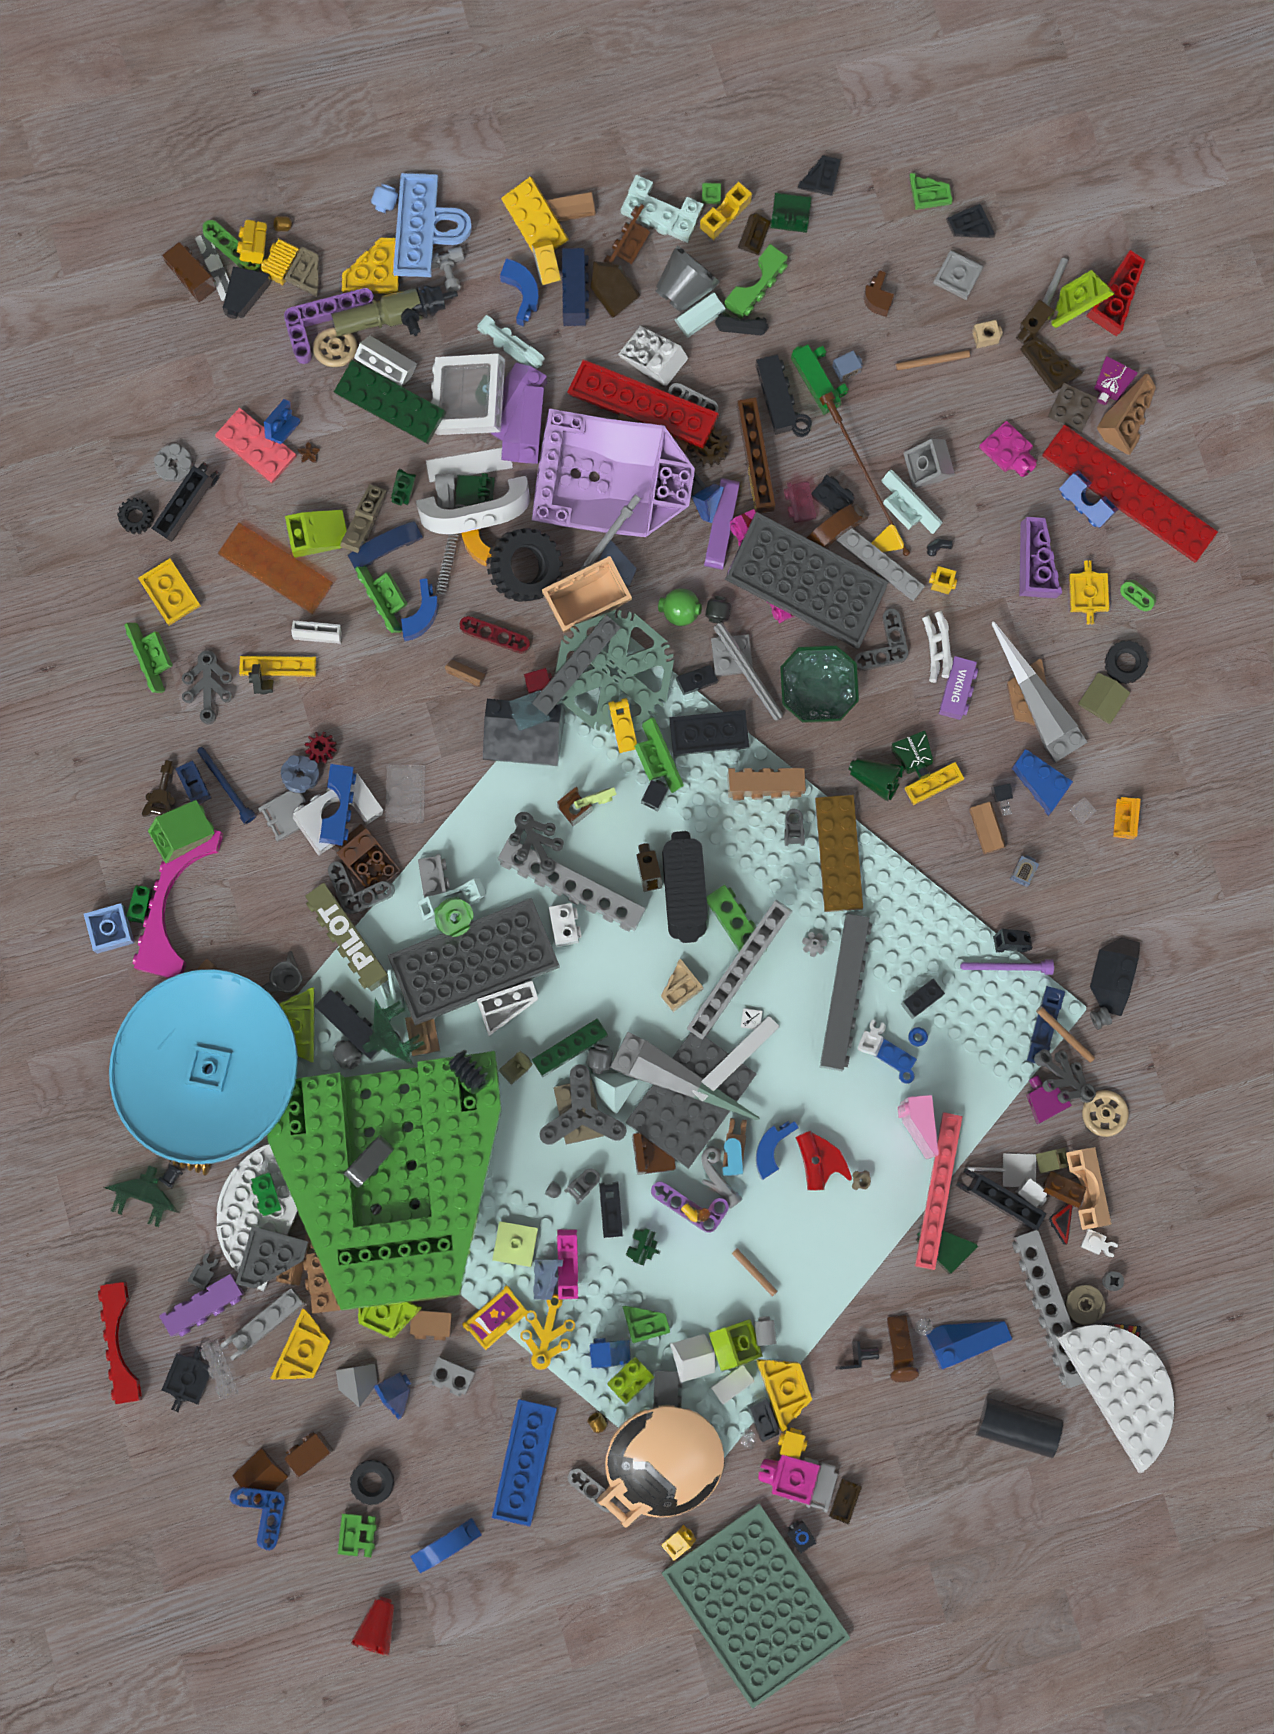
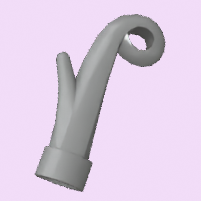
[701,1146,742,1209]

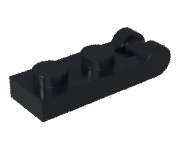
[599,1182,623,1238]

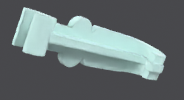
[477,315,545,369]

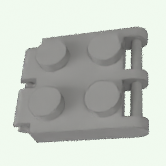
[258,791,308,842]
[789,1457,838,1513]

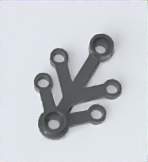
[182,651,232,725]
[509,812,564,876]
[1034,1049,1096,1104]

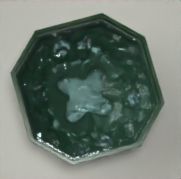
[780,645,859,723]

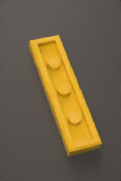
[239,656,316,677]

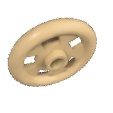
[313,327,358,367]
[1082,1090,1129,1137]

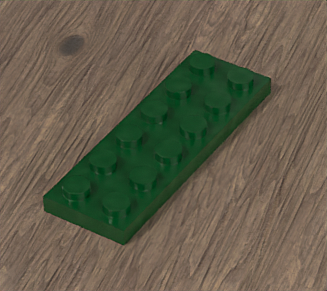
[333,360,446,444]

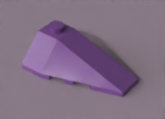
[491,363,547,441]

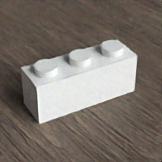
[354,336,417,387]

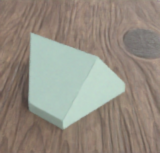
[590,1073,638,1114]

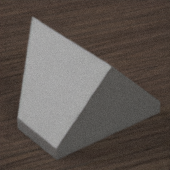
[336,1364,378,1407]

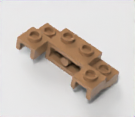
[303,1234,340,1314]

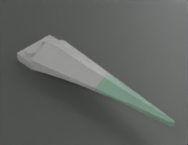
[610,1032,760,1120]

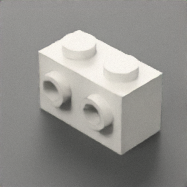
[549,903,582,947]

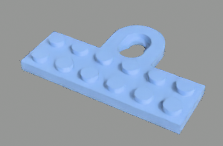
[393,173,472,277]

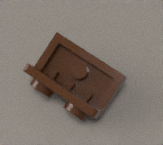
[1043,1171,1087,1208]

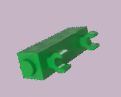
[791,344,849,415]

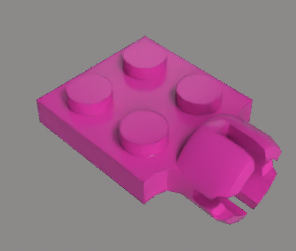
[979,421,1037,477]
[758,1455,821,1505]

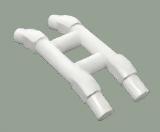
[922,611,953,683]

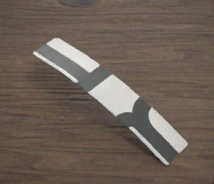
[195,235,229,301]

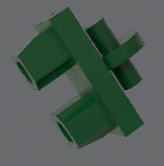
[391,468,417,506]
[626,1228,661,1266]

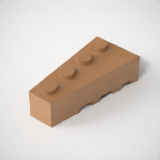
[727,768,806,801]

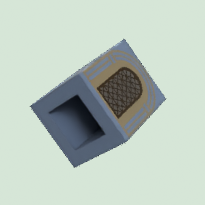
[832,351,863,382]
[1010,855,1039,887]

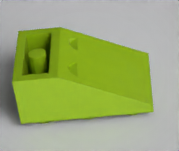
[285,510,347,558]

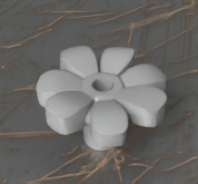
[802,932,827,957]

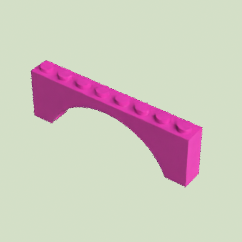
[132,830,224,978]

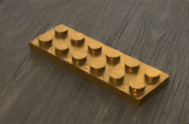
[815,795,863,912]

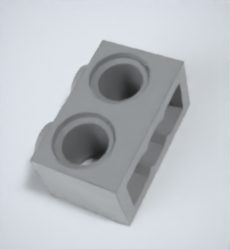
[429,1357,475,1397]

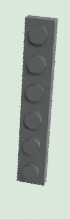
[531,615,621,716]

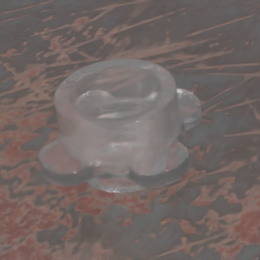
[913,1318,934,1336]
[740,1428,756,1449]

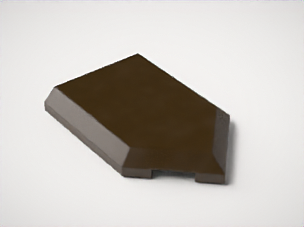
[590,261,640,318]

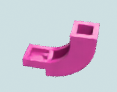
[557,1229,578,1299]

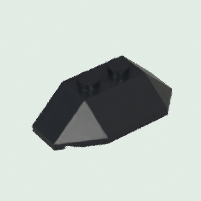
[1090,937,1140,1016]

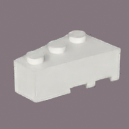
[477,980,538,1036]

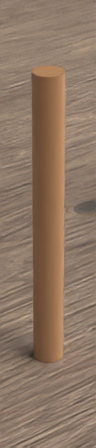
[896,350,970,371]
[1036,1006,1095,1062]

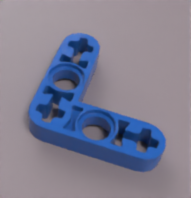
[230,1487,285,1550]

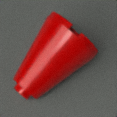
[351,1596,394,1656]

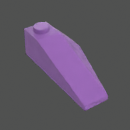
[501,386,544,464]

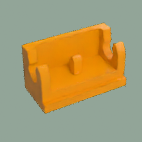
[1113,797,1141,839]

